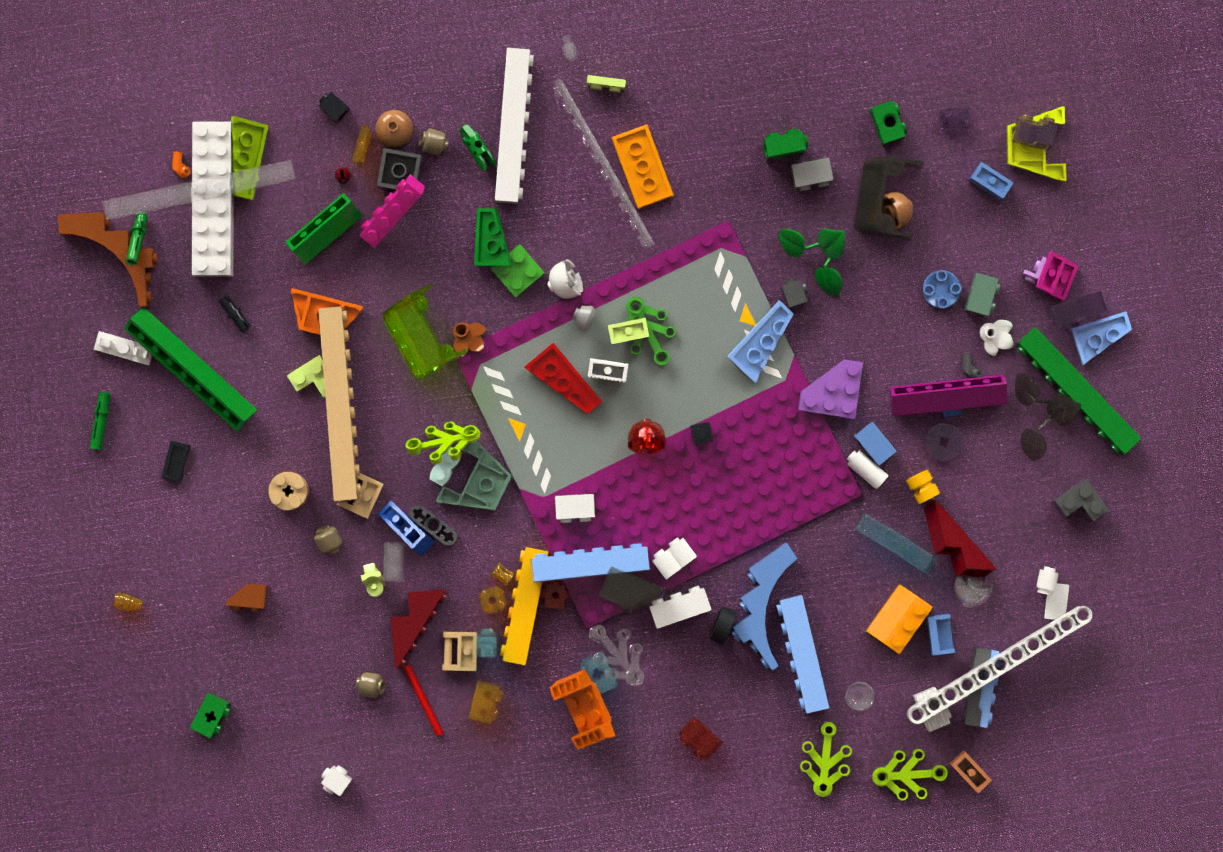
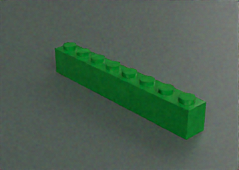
[124,307,257,432]
[1016,327,1142,455]

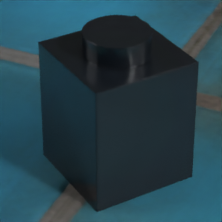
[319,92,350,123]
[690,422,713,445]

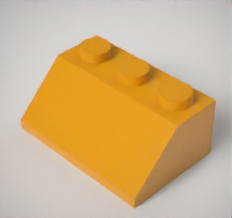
[866,584,933,654]

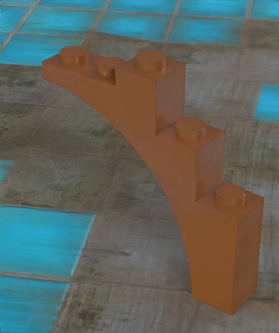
[58,212,158,308]

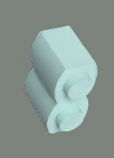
[430,447,462,486]

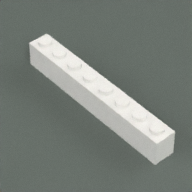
[495,48,534,204]

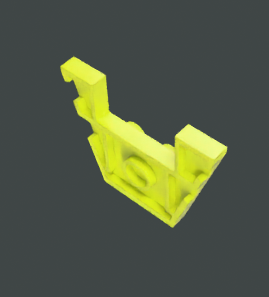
[1007,106,1066,182]

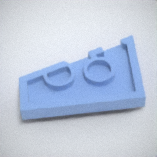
[1070,311,1132,365]

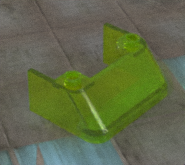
[383,284,468,379]

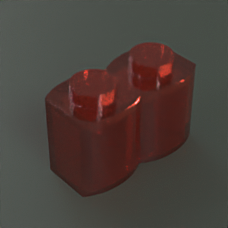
[679,716,723,760]

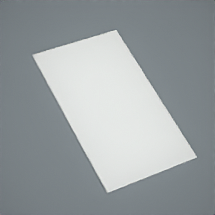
[1044,583,1069,621]

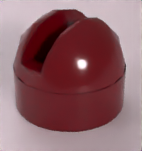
[335,167,351,183]

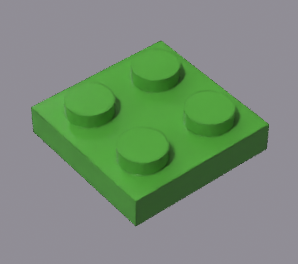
[491,244,545,298]

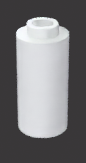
[847,450,889,489]

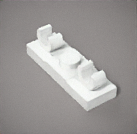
[94,331,153,366]

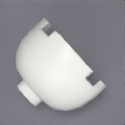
[548,259,583,299]

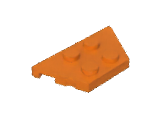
[291,288,363,335]

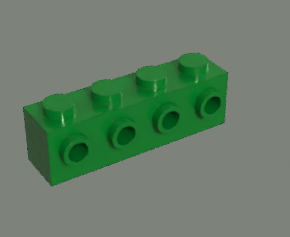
[285,193,363,265]

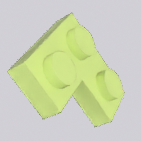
[287,355,325,398]

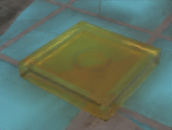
[352,124,372,168]

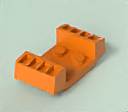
[550,669,615,750]

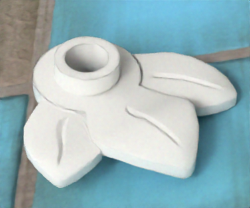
[980,320,1013,356]

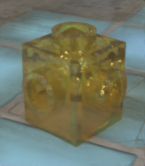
[478,586,507,614]

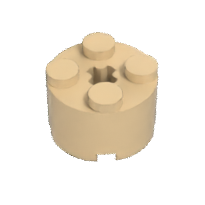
[269,472,309,510]

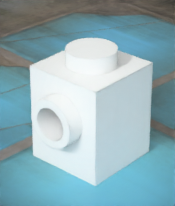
[321,765,353,796]

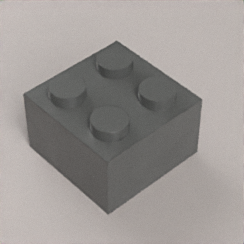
[377,148,423,191]

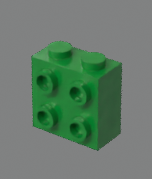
[763,129,809,162]

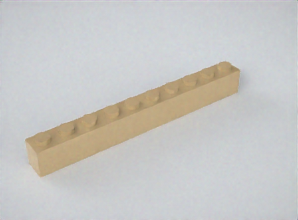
[318,307,362,501]

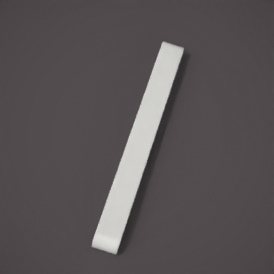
[907,606,1092,724]

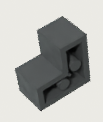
[1052,479,1109,521]

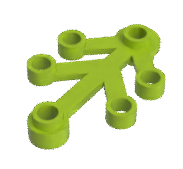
[406,422,481,465]
[800,721,852,797]
[872,749,948,801]

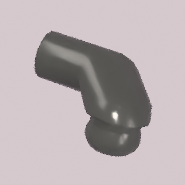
[962,354,982,378]

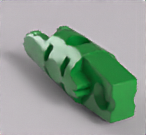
[459,124,497,171]

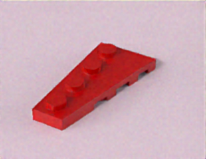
[524,343,602,414]

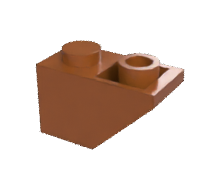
[225,584,268,612]

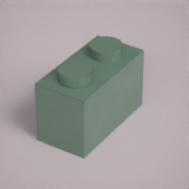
[964,273,1000,317]

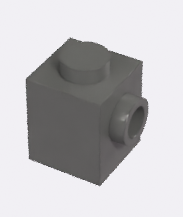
[781,278,808,309]

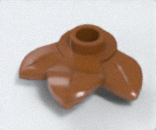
[453,322,487,357]

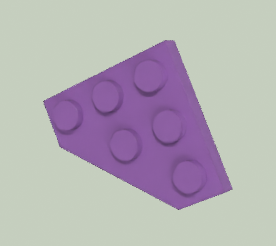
[798,359,863,420]

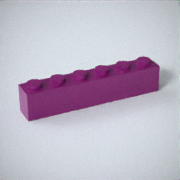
[889,375,1008,417]

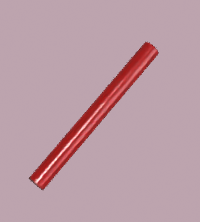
[403,664,443,736]

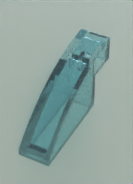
[855,513,937,574]

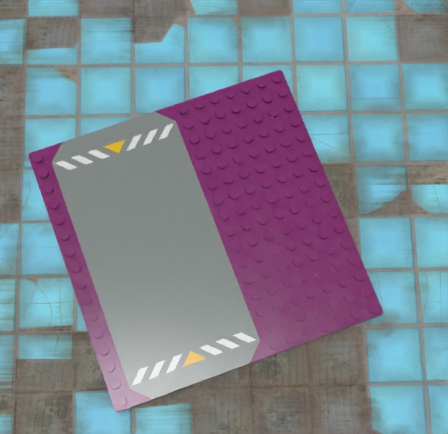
[455,221,861,628]

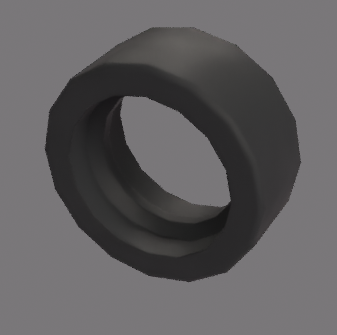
[709,606,737,645]

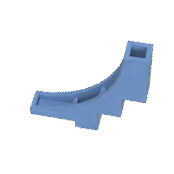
[732,543,798,671]

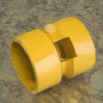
[906,469,940,504]

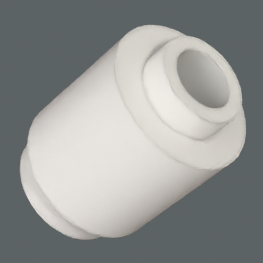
[1036,566,1059,595]

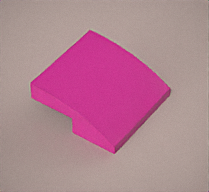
[1036,251,1079,301]

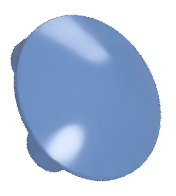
[922,270,961,308]

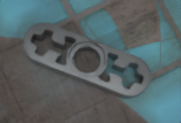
[409,505,458,545]

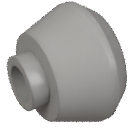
[572,306,596,331]

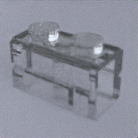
[383,542,405,582]

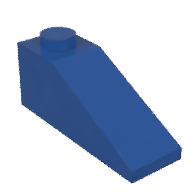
[378,501,435,556]

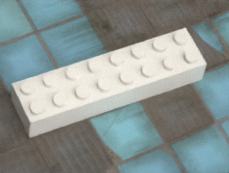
[192,122,234,277]

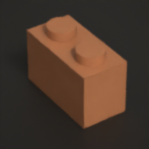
[949,750,992,793]

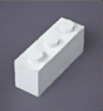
[649,586,711,629]

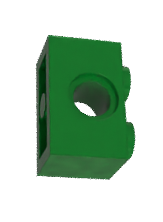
[869,100,907,146]

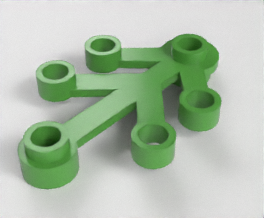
[626,297,676,365]

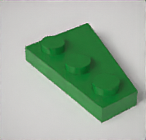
[474,208,512,267]

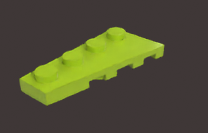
[231,116,269,200]

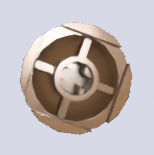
[375,110,413,148]
[877,192,913,232]

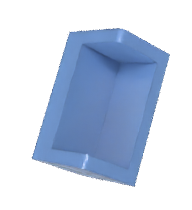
[968,162,1014,201]
[853,422,897,466]
[926,614,956,655]

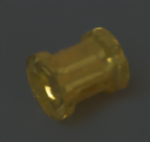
[490,562,515,586]

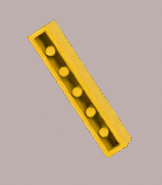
[500,547,549,665]

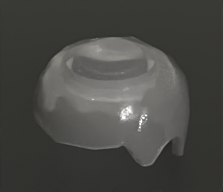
[845,682,875,711]

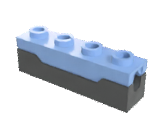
[962,647,1001,728]

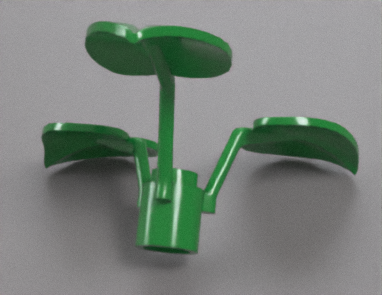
[778,229,845,297]

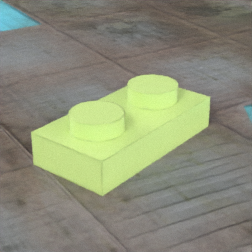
[587,75,626,93]
[608,318,649,344]

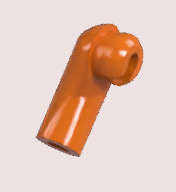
[172,152,191,178]

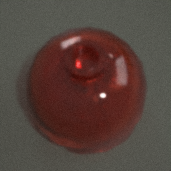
[628,419,666,454]

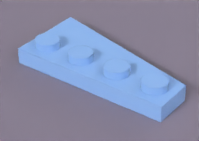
[727,300,794,383]

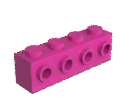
[360,174,425,248]

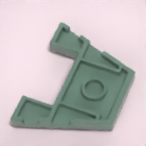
[436,441,512,510]

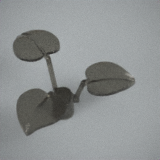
[1015,373,1081,461]

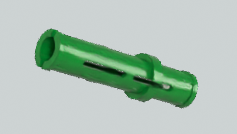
[125,212,148,266]
[89,391,111,450]

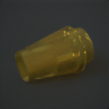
[113,592,142,611]

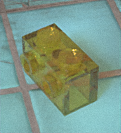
[468,680,503,724]

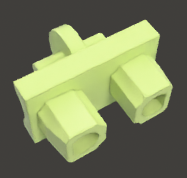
[361,563,386,597]

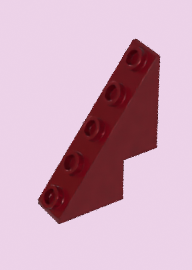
[924,499,996,577]
[391,589,448,670]

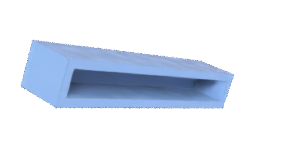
[531,543,649,583]
[776,595,829,713]

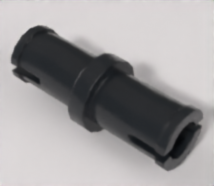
[218,294,251,332]

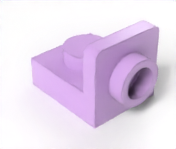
[1022,257,1047,284]

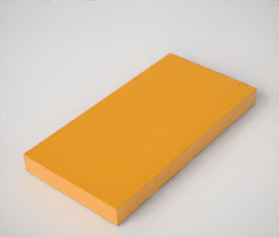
[611,124,674,209]

